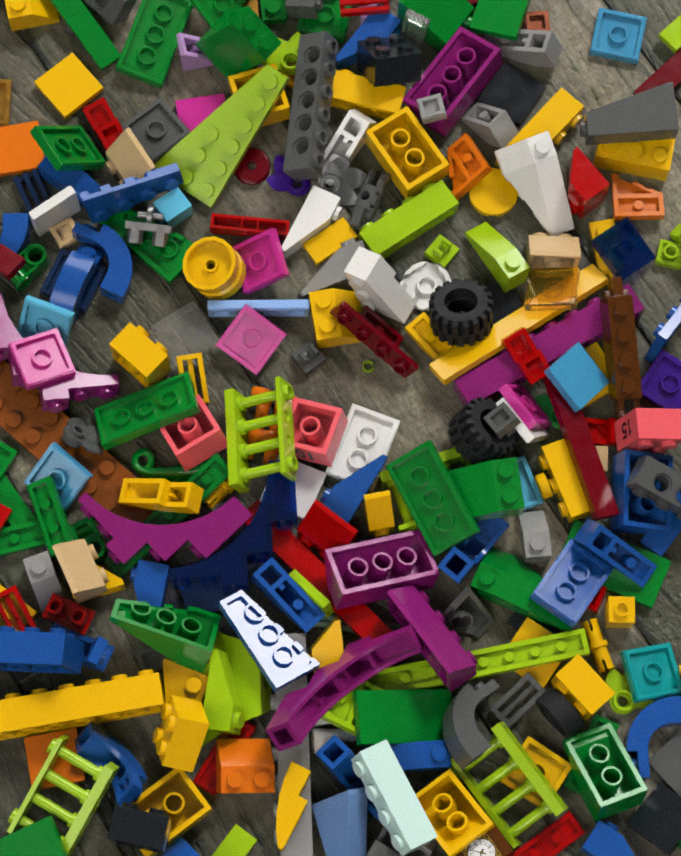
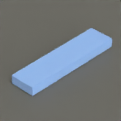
[207,299,310,317]

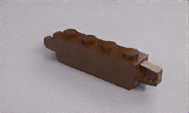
[600,276,642,420]

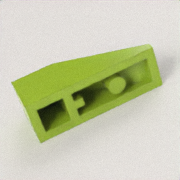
[465,222,530,293]
[203,649,245,735]

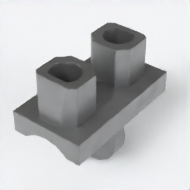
[125,205,173,247]

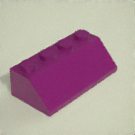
[403,26,503,137]
[324,529,440,610]
[386,585,477,692]

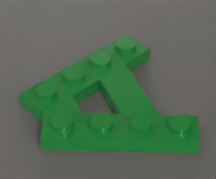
[0,441,46,557]

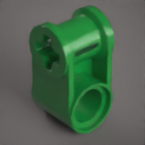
[11,243,50,291]
[69,515,108,565]

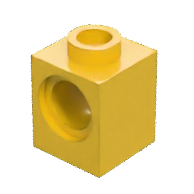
[605,596,635,628]

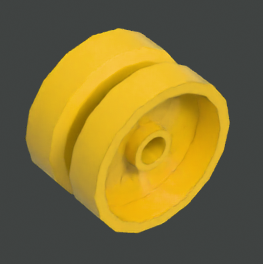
[183,236,246,300]

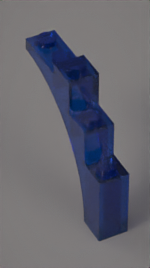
[168,460,298,595]

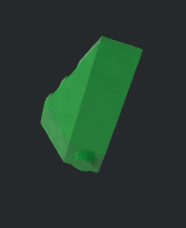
[470,547,572,632]
[109,599,221,673]

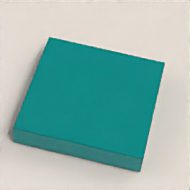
[620,642,681,704]

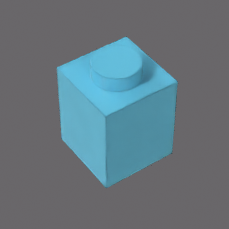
[153,187,193,228]

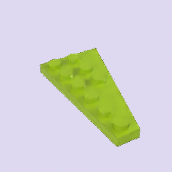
[154,65,290,208]

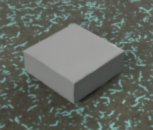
[416,93,447,125]

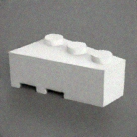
[344,246,419,324]

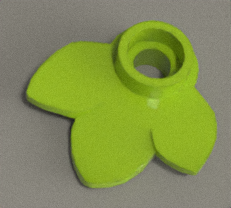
[262,32,301,75]
[605,669,654,715]

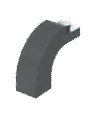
[443,679,500,770]

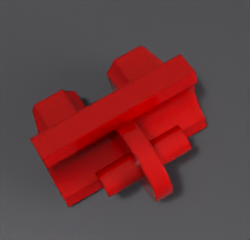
[41,593,97,636]

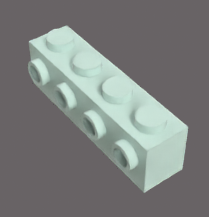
[351,739,438,856]

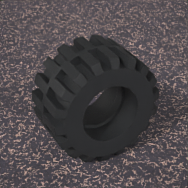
[429,278,494,347]
[448,397,519,465]

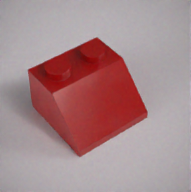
[566,147,610,219]
[297,499,358,561]

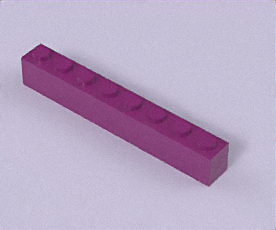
[453,283,645,406]

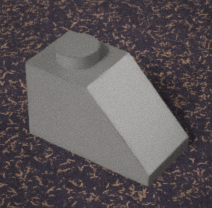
[461,102,519,149]
[518,510,552,564]
[23,550,65,613]

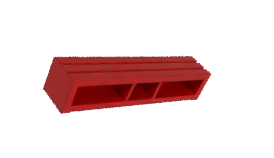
[210,213,290,240]

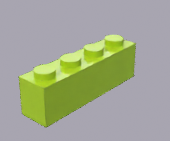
[359,180,459,259]

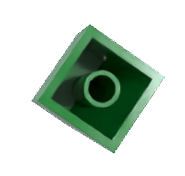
[397,0,474,51]
[195,6,282,80]

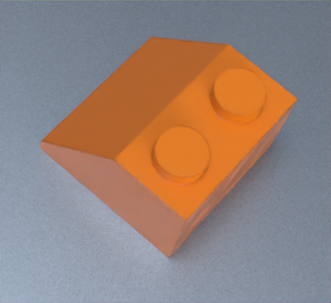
[216,738,275,793]

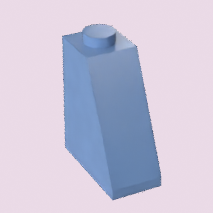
[311,787,367,856]

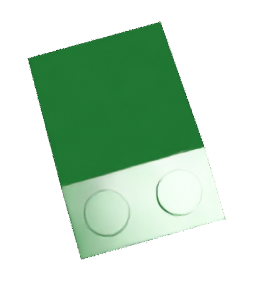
[449,457,525,521]
[563,723,648,822]

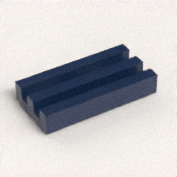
[13,169,49,214]

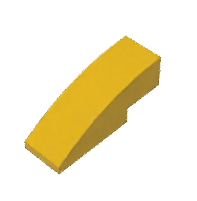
[118,478,204,514]
[276,761,311,852]

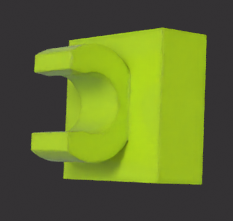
[424,234,460,269]

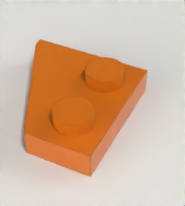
[447,133,493,201]
[610,173,665,221]

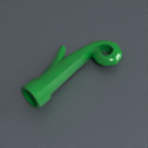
[131,448,208,482]

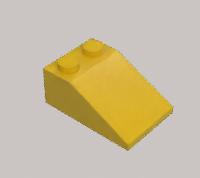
[416,769,495,856]

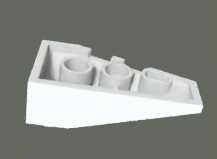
[494,131,575,236]

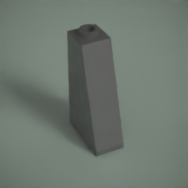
[579,82,679,145]

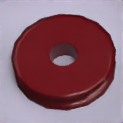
[234,148,270,185]

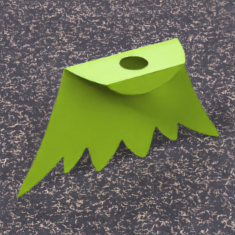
[195,632,272,747]

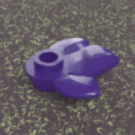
[266,155,311,197]

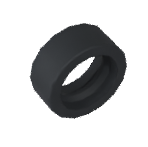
[535,688,584,738]

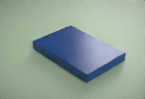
[529,539,614,628]

